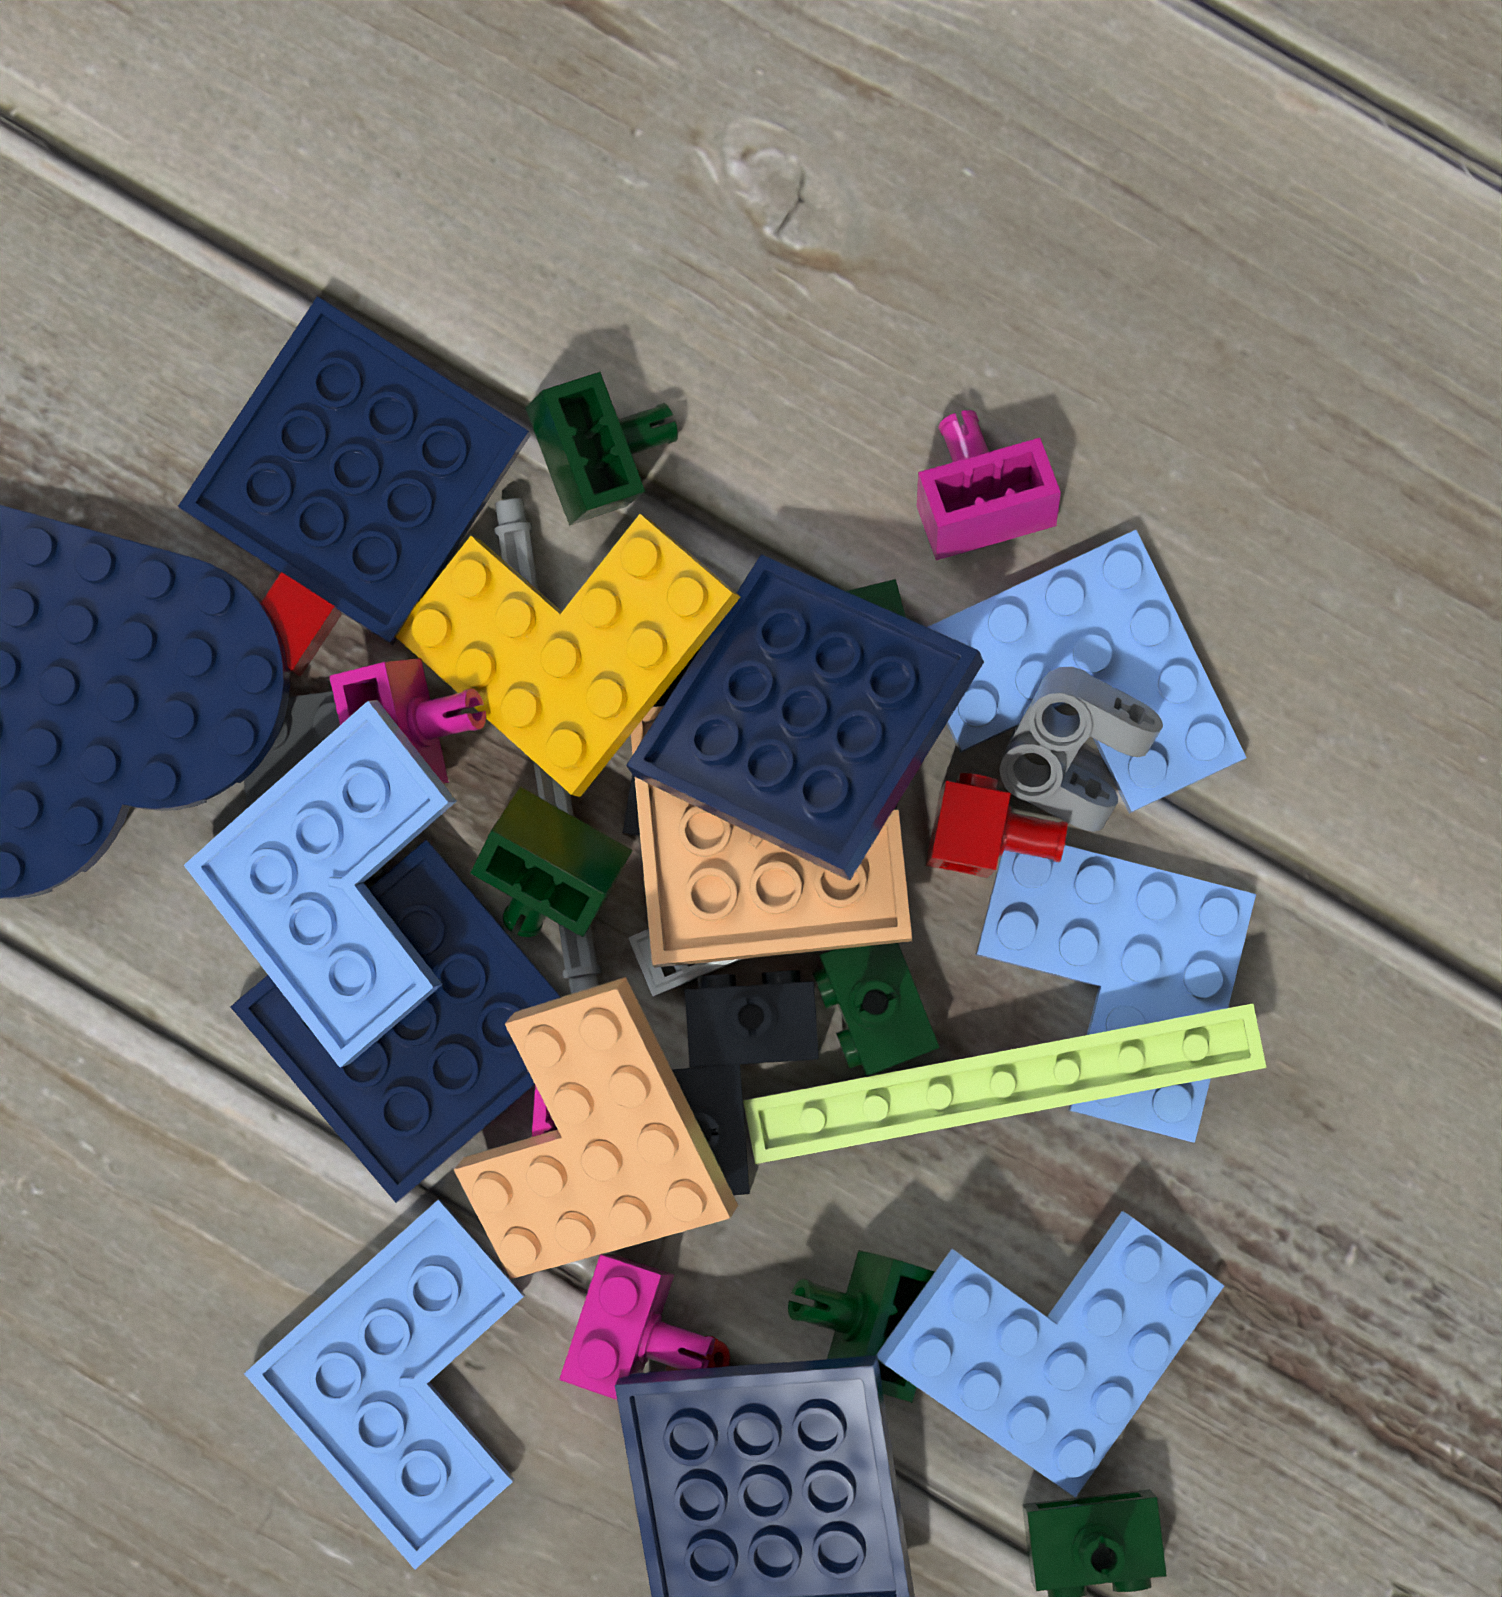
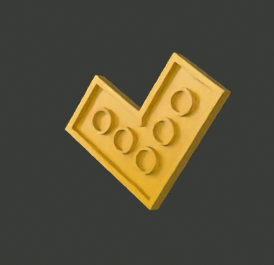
[396,514,740,797]

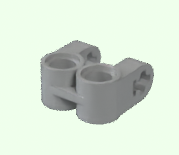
[999,667,1163,832]

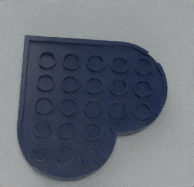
[0,505,290,900]

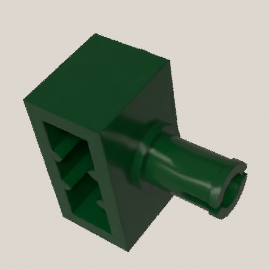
[525,371,678,526]
[470,787,633,937]
[812,943,940,1076]
[788,1250,935,1403]
[1022,1489,1167,1597]

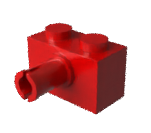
[925,773,1068,878]

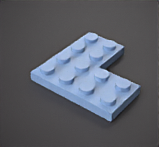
[927,530,1247,813]
[184,700,457,1067]
[976,845,1256,1143]
[244,1199,525,1570]
[877,1211,1224,1498]

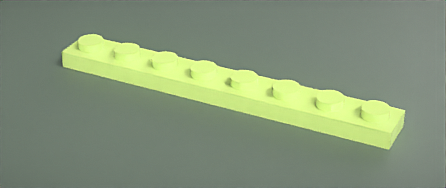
[743,1003,1267,1164]

